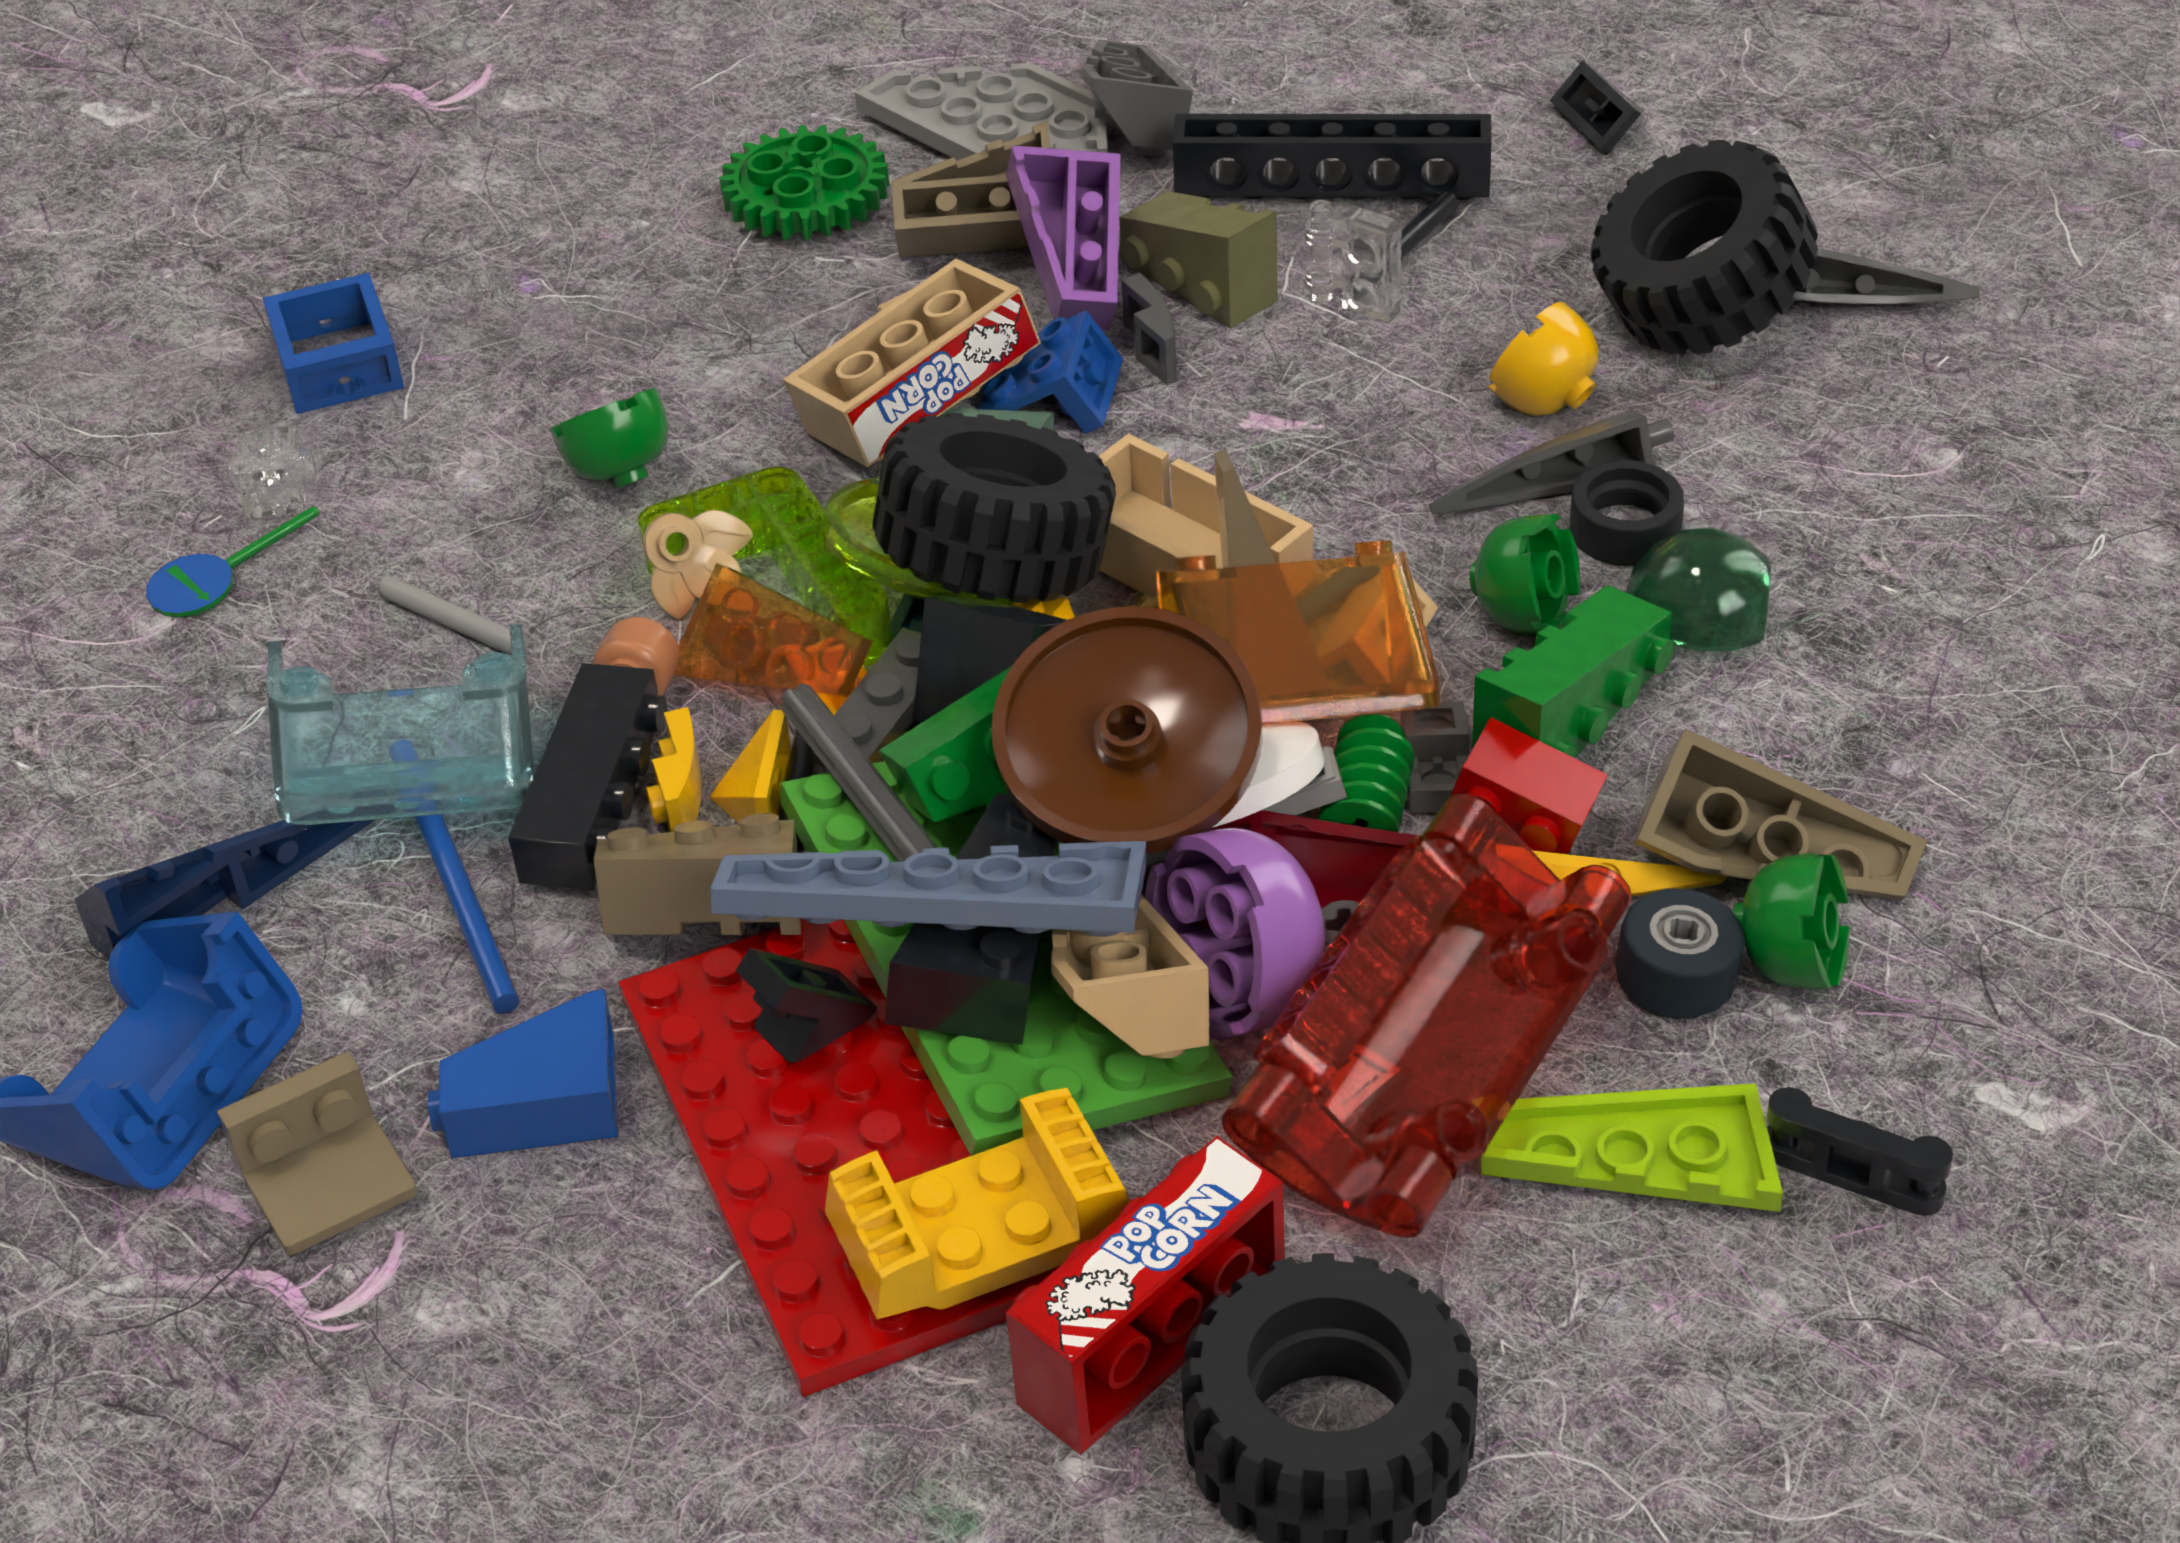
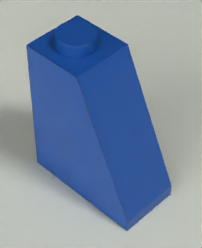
[428,989,618,1158]

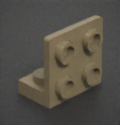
[217,1051,418,1255]

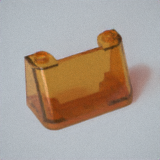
[1156,540,1441,725]

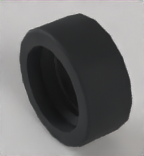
[1570,460,1684,566]

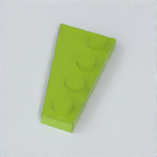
[1472,1083,1783,1212]

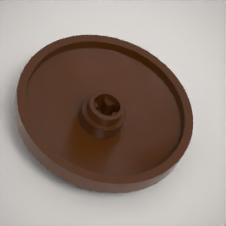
[992,606,1262,854]

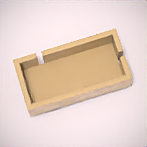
[1099,433,1313,638]

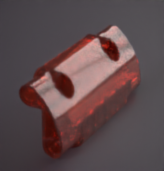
[1221,794,1632,1238]

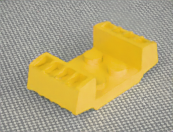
[825,1087,1130,1319]

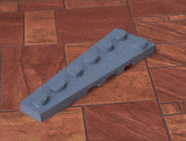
[710,841,1146,937]

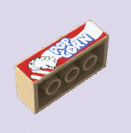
[783,258,1041,467]

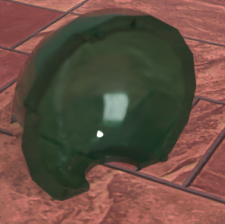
[1625,527,1771,652]

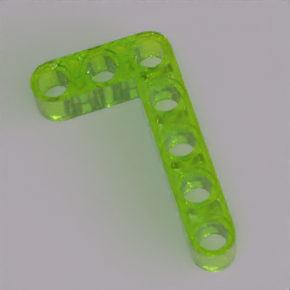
[637,466,893,666]

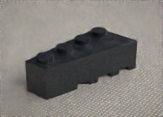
[884,793,1058,1045]

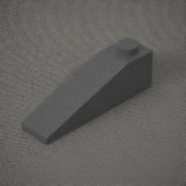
[1081,39,1193,157]

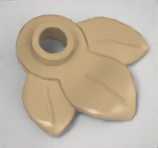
[643,510,753,619]

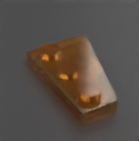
[674,563,873,697]

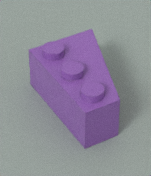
[1006,146,1121,331]

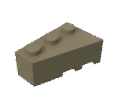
[891,121,1050,258]
[593,813,802,935]

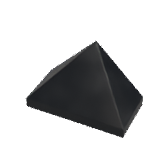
[1549,60,1644,154]

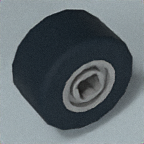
[1615,889,1745,1018]

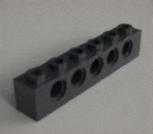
[1173,114,1492,200]

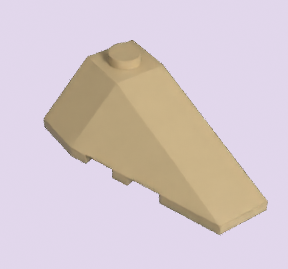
[1052,894,1209,1058]

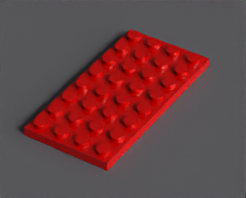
[618,919,1060,1397]

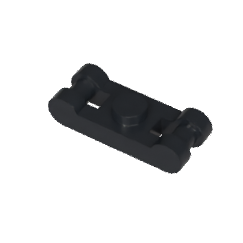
[1767,1087,1953,1216]

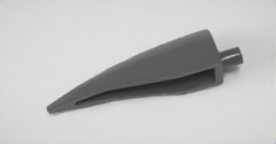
[1793,248,1980,304]
[1429,411,1674,514]

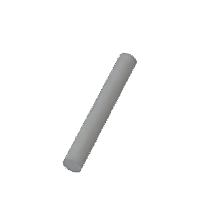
[378,575,529,658]

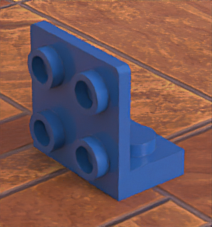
[978,310,1124,434]

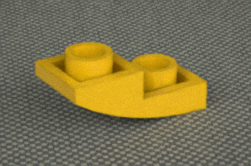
[646,707,702,832]

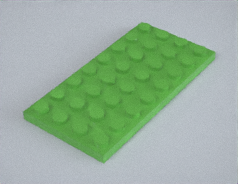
[780,762,1233,1156]

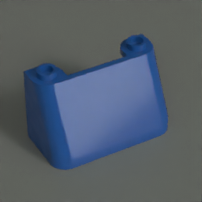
[0,911,302,1190]

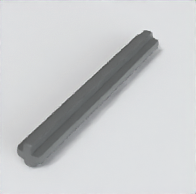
[782,683,938,862]

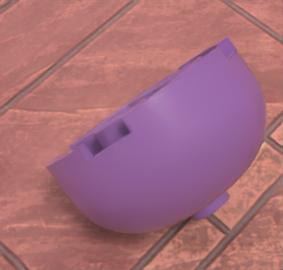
[1145,828,1325,1040]

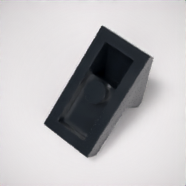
[735,948,878,1063]

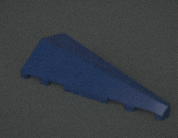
[74,786,395,959]

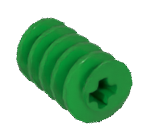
[1318,713,1415,832]

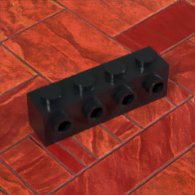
[508,663,667,890]

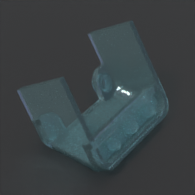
[267,624,535,825]

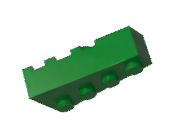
[1472,585,1674,758]
[879,665,1013,822]

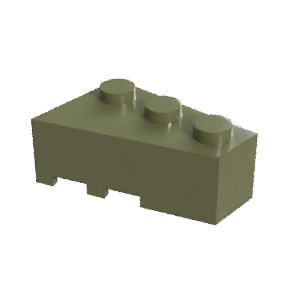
[1119,191,1278,328]

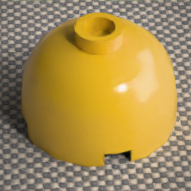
[1488,302,1599,417]

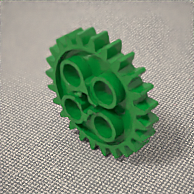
[719,125,890,240]

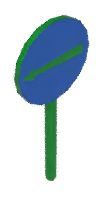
[146,506,319,617]

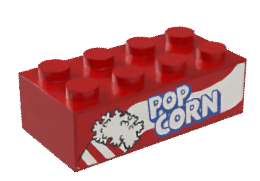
[1006,1136,1285,1455]

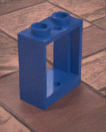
[263,273,404,414]

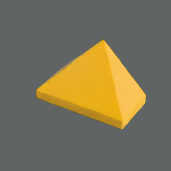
[709,710,791,824]

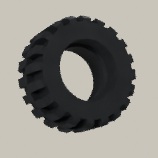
[1591,140,1818,355]
[872,413,1116,603]
[1181,1253,1478,1543]

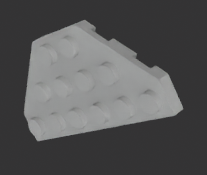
[854,63,1108,160]

